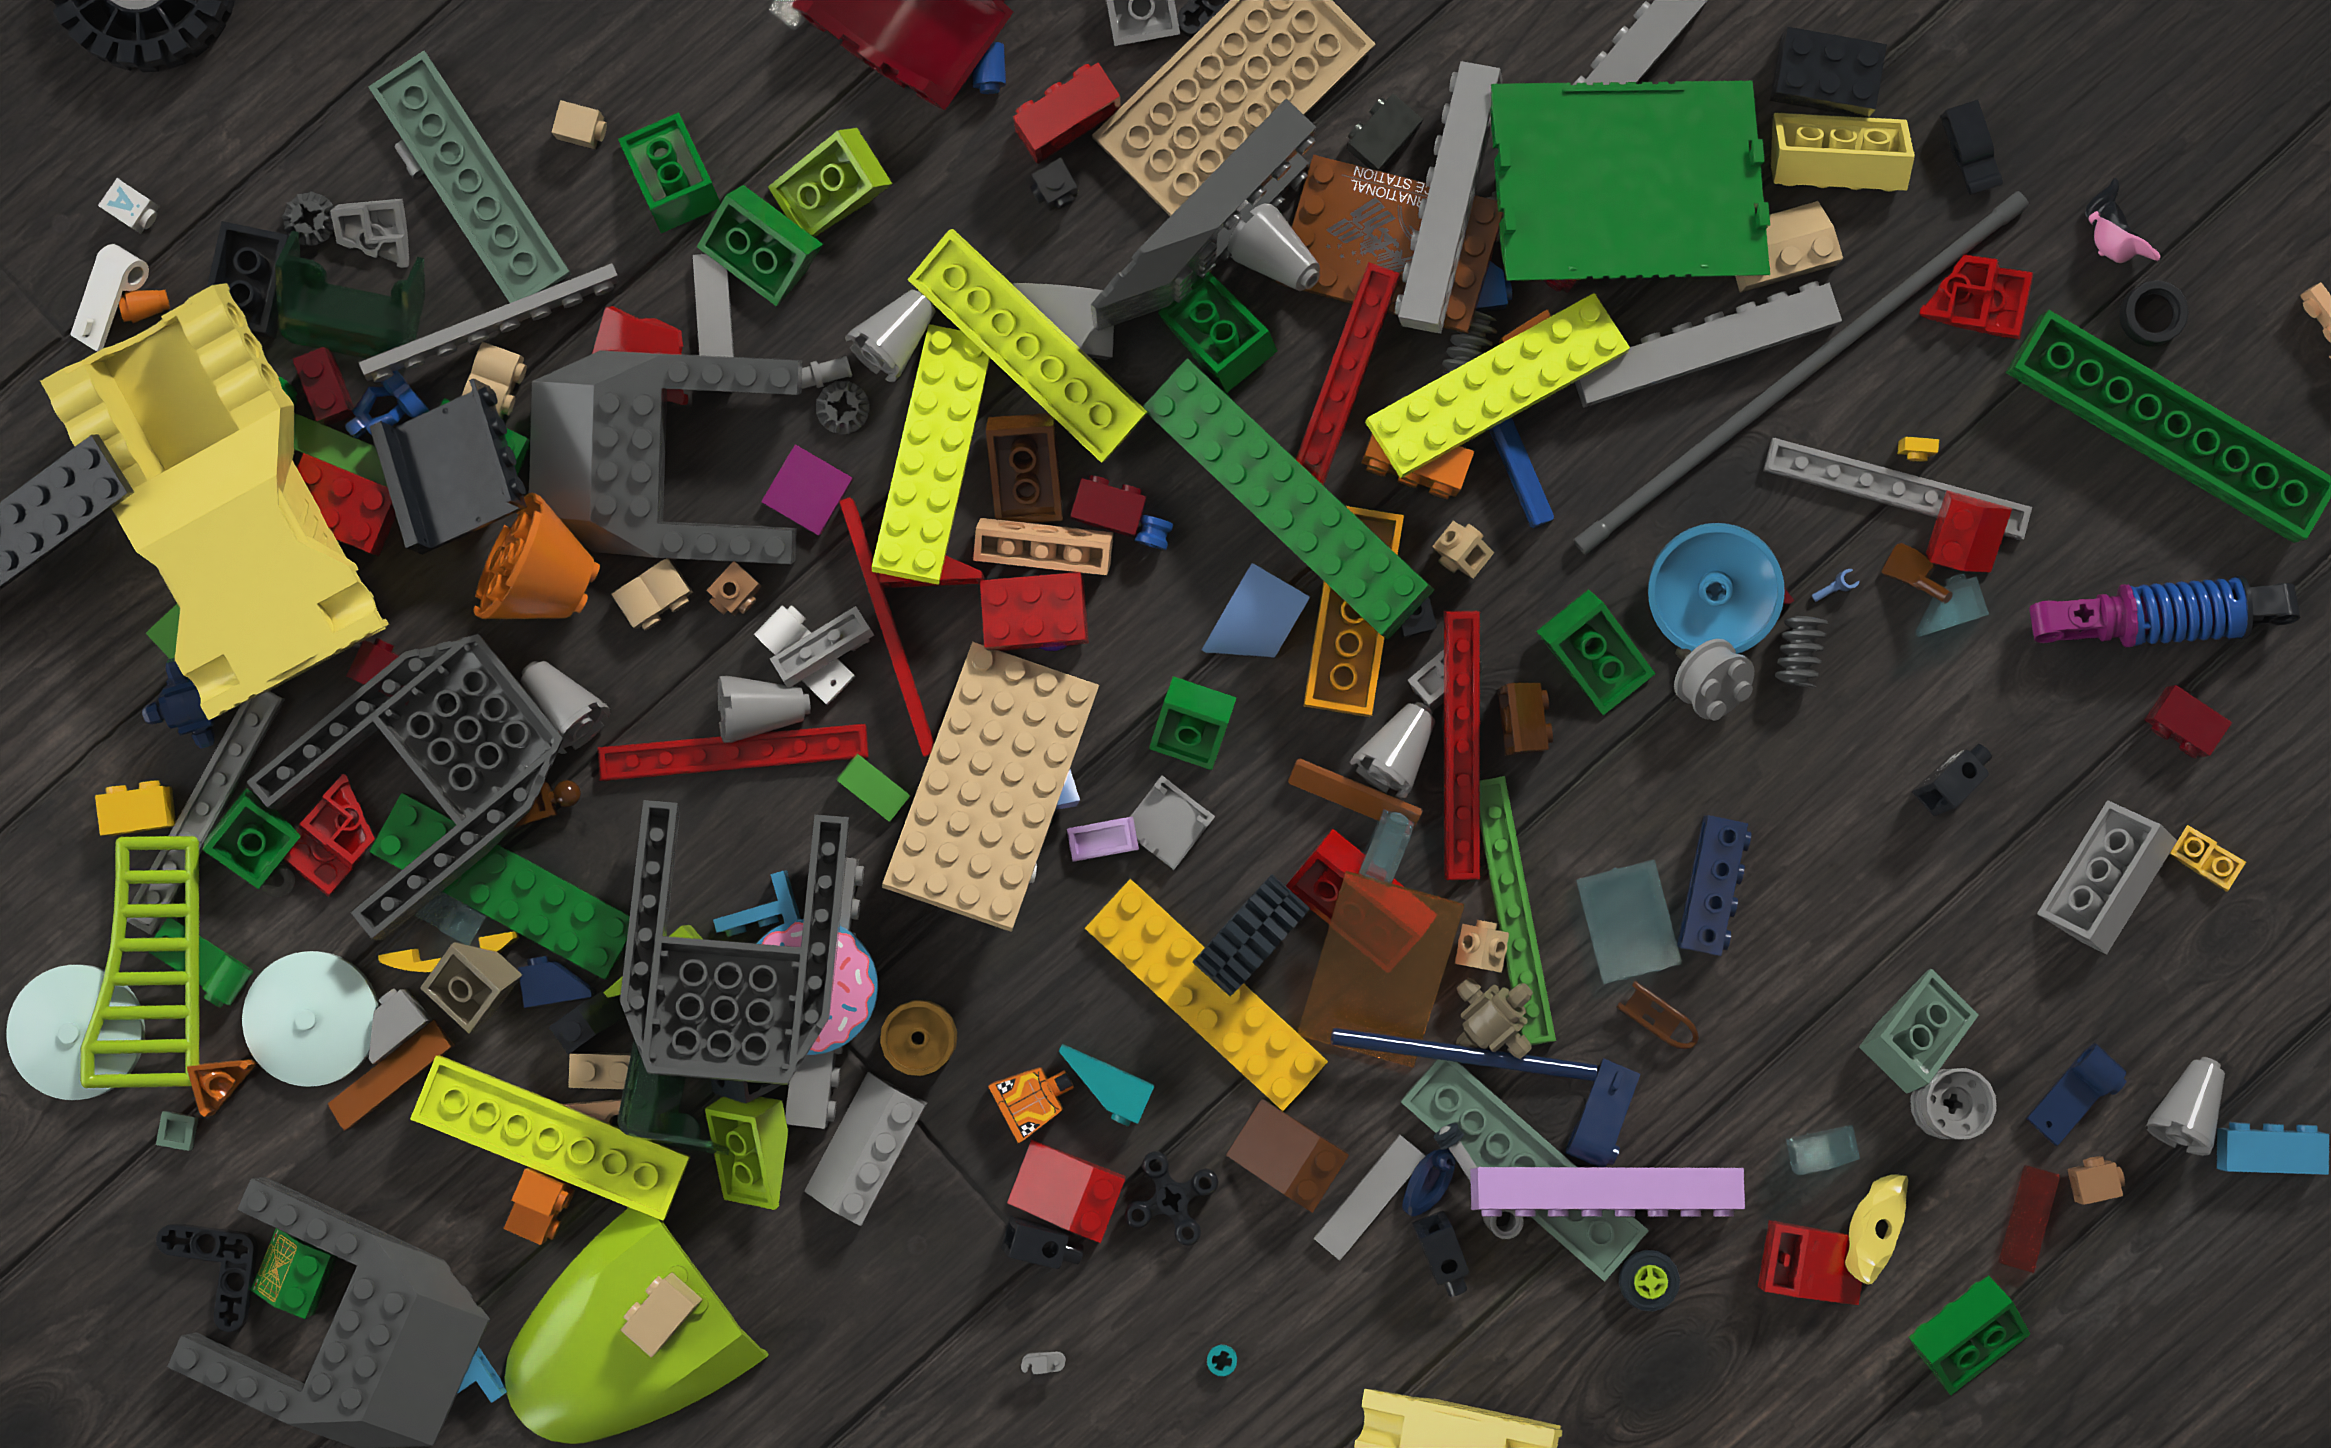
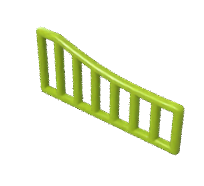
[80,836,199,1088]

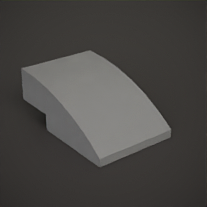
[1106,0,1180,46]

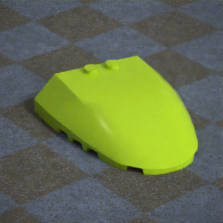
[504,1207,769,1444]

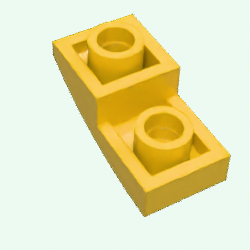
[2169,825,2246,892]

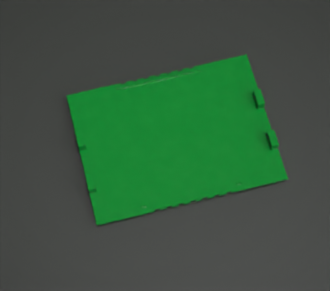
[1491,81,1770,281]

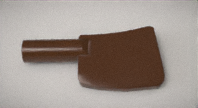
[1882,543,1953,604]

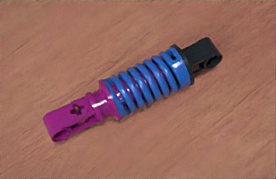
[2029,575,2301,647]

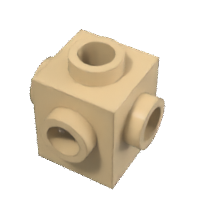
[1432,521,1494,579]
[1455,920,1509,973]

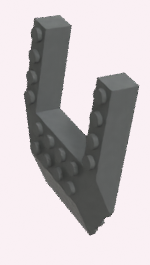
[1091,98,1316,331]
[529,350,803,564]
[247,634,564,940]
[620,800,850,1085]
[167,1177,490,1448]

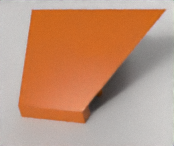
[187,1059,257,1117]

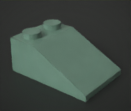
[1859,969,1979,1094]

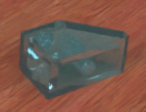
[1916,574,1989,637]
[1359,809,1415,887]
[1786,1125,1860,1175]

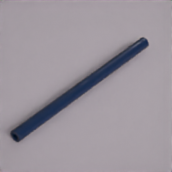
[1331,1028,1597,1081]

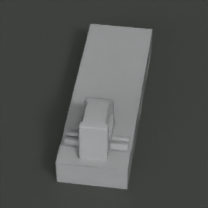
[770,606,874,688]

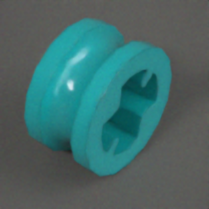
[1207,1345,1237,1376]

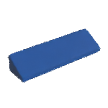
[1489,417,1554,528]

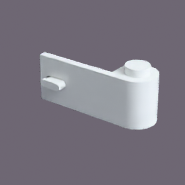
[70,244,149,352]
[754,605,856,705]

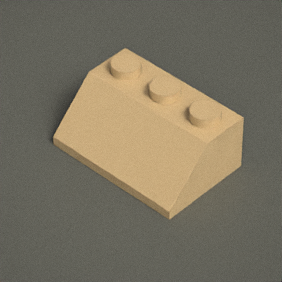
[1735,201,1843,293]

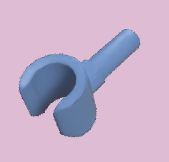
[1811,569,1860,602]

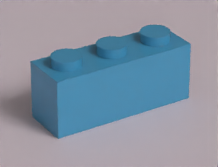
[2217,1122,2329,1175]

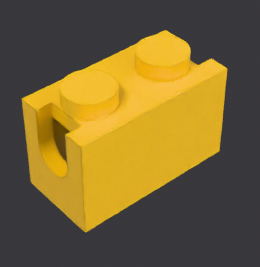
[95,780,176,836]

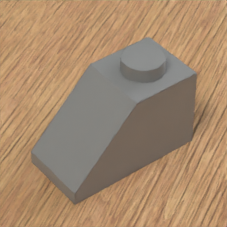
[369,988,432,1064]

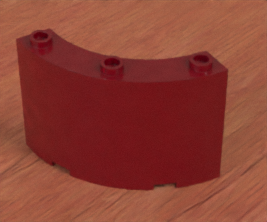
[791,0,1014,110]

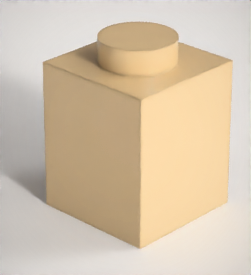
[552,100,607,150]

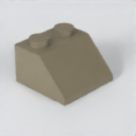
[420,942,522,1034]

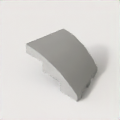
[1012,283,1114,360]

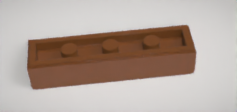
[1288,759,1422,833]
[328,1020,455,1131]

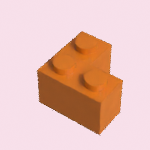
[503,1167,575,1245]

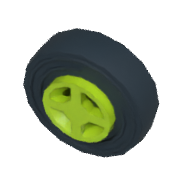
[1619,1250,1680,1312]

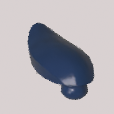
[1402,1149,1456,1216]

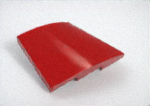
[1919,255,2033,340]
[592,306,688,405]
[282,774,375,897]

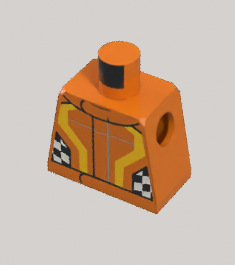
[988,1067,1074,1143]

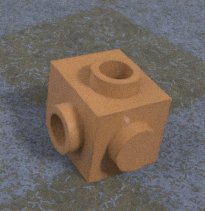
[706,561,762,615]
[2067,1156,2125,1205]

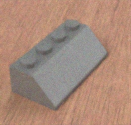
[2037,800,2177,955]
[805,1071,928,1226]

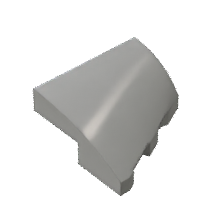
[330,199,409,268]

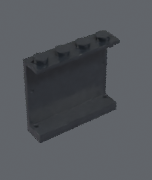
[370,378,527,555]

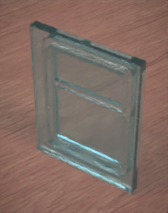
[1576,859,1682,984]

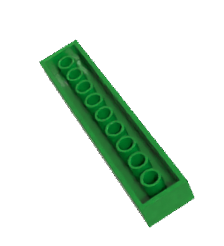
[2005,310,2331,543]
[1143,358,1434,639]

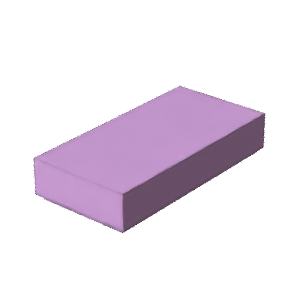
[1067,817,1139,862]

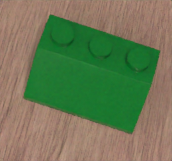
[697,185,823,306]
[1908,1275,2031,1396]

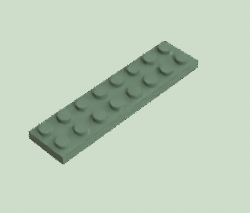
[368,51,571,303]
[1400,1059,1649,1282]

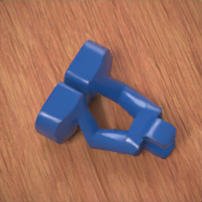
[345,370,430,439]

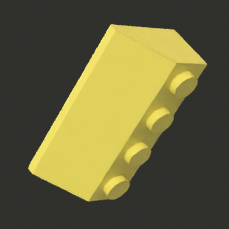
[1771,113,1915,192]

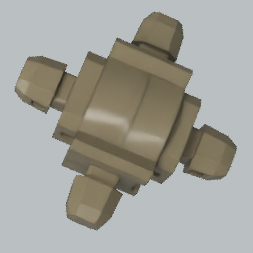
[1456,977,1533,1059]

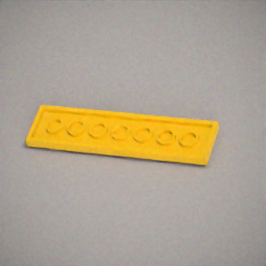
[1085,879,1328,1111]

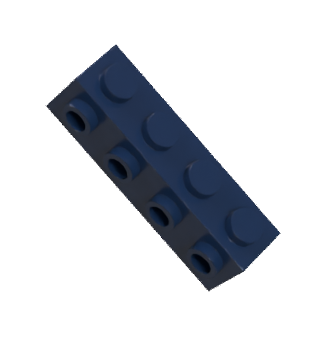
[1677,815,1751,956]

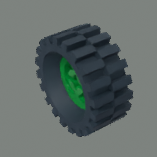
[1192,874,1310,996]

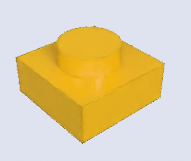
[1898,437,1939,461]

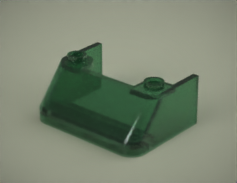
[275,231,425,359]
[618,1039,730,1155]

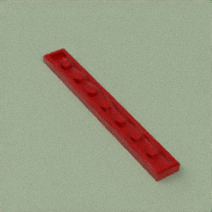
[1296,262,1401,485]
[839,497,935,758]
[1444,610,1480,880]
[598,724,869,781]

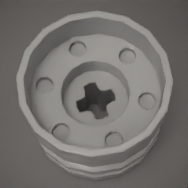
[1910,1068,1996,1139]

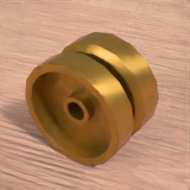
[880,1000,957,1076]

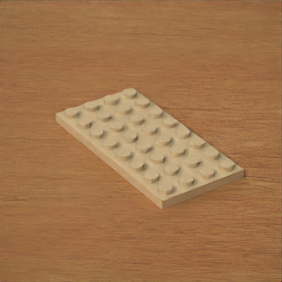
[1092,0,1376,216]
[882,642,1099,932]

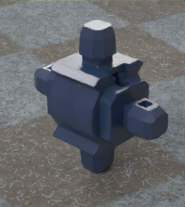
[142,658,217,748]

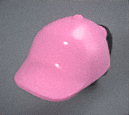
[2085,178,2160,263]

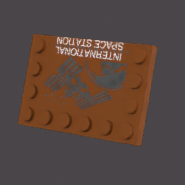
[1276,155,1504,334]

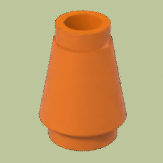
[119,289,170,324]

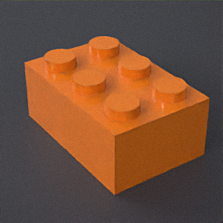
[1361,434,1474,499]

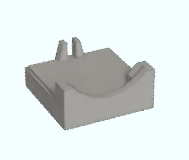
[1130,776,1215,870]

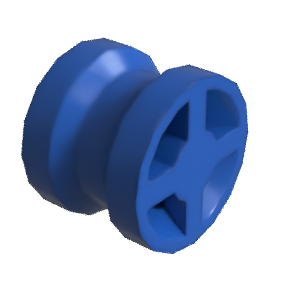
[1135,515,1174,550]

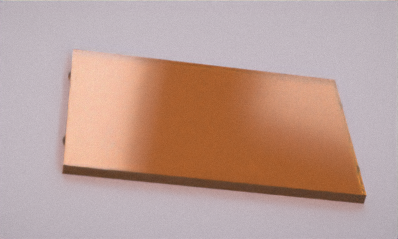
[1297,871,1465,1068]

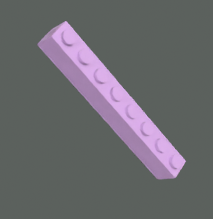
[1470,1167,1745,1217]

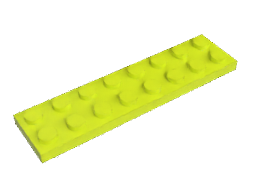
[907,229,1148,463]
[1365,293,1630,478]
[872,324,990,585]
[410,1055,691,1221]

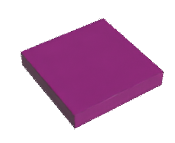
[761,444,854,536]

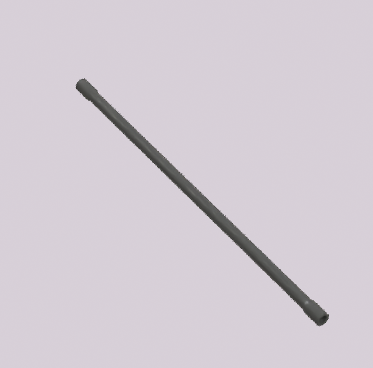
[1573,191,2029,555]

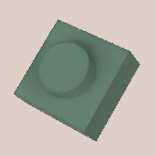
[156,1111,199,1151]

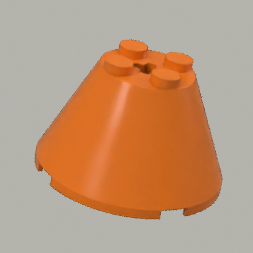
[474,492,600,619]

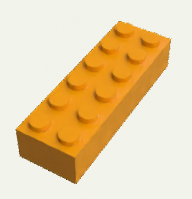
[1303,506,1404,717]

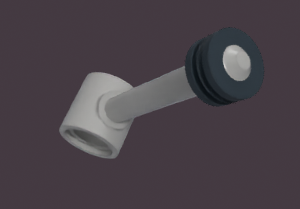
[1434,1123,1523,1239]

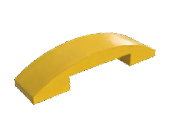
[378,932,519,972]

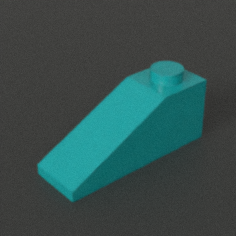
[1059,1044,1154,1126]

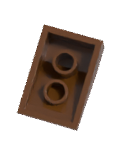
[986,413,1063,523]
[1497,683,1553,756]
[1226,1098,1349,1213]

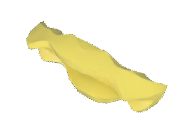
[1845,1174,1908,1285]

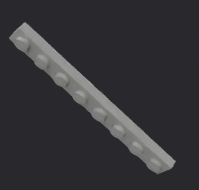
[359,263,618,382]

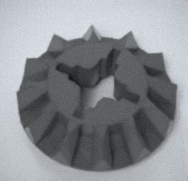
[282,191,334,246]
[816,381,870,434]

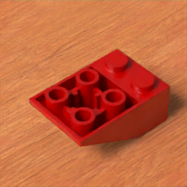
[1758,1220,1862,1305]

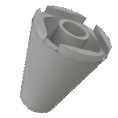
[1228,203,1320,291]
[845,289,936,382]
[520,661,611,754]
[717,676,810,743]
[1350,702,1435,798]
[2146,1057,2225,1156]

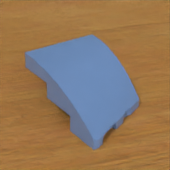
[1202,563,1310,658]

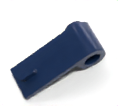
[2026,1043,2127,1146]
[1565,1058,1640,1168]

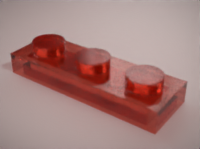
[1998,1165,2060,1273]

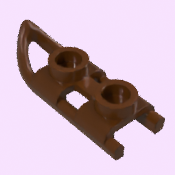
[1616,981,1699,1049]

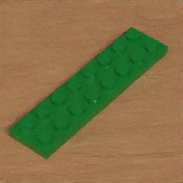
[369,793,630,980]

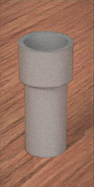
[394,140,424,178]

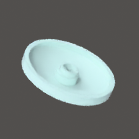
[242,951,379,1087]
[7,965,145,1100]

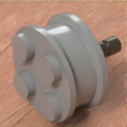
[1674,639,1754,721]

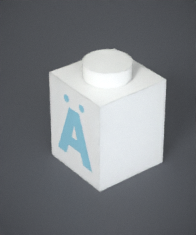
[98,178,160,234]

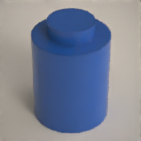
[972,42,1006,94]

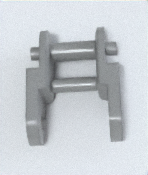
[1021,1351,1066,1374]

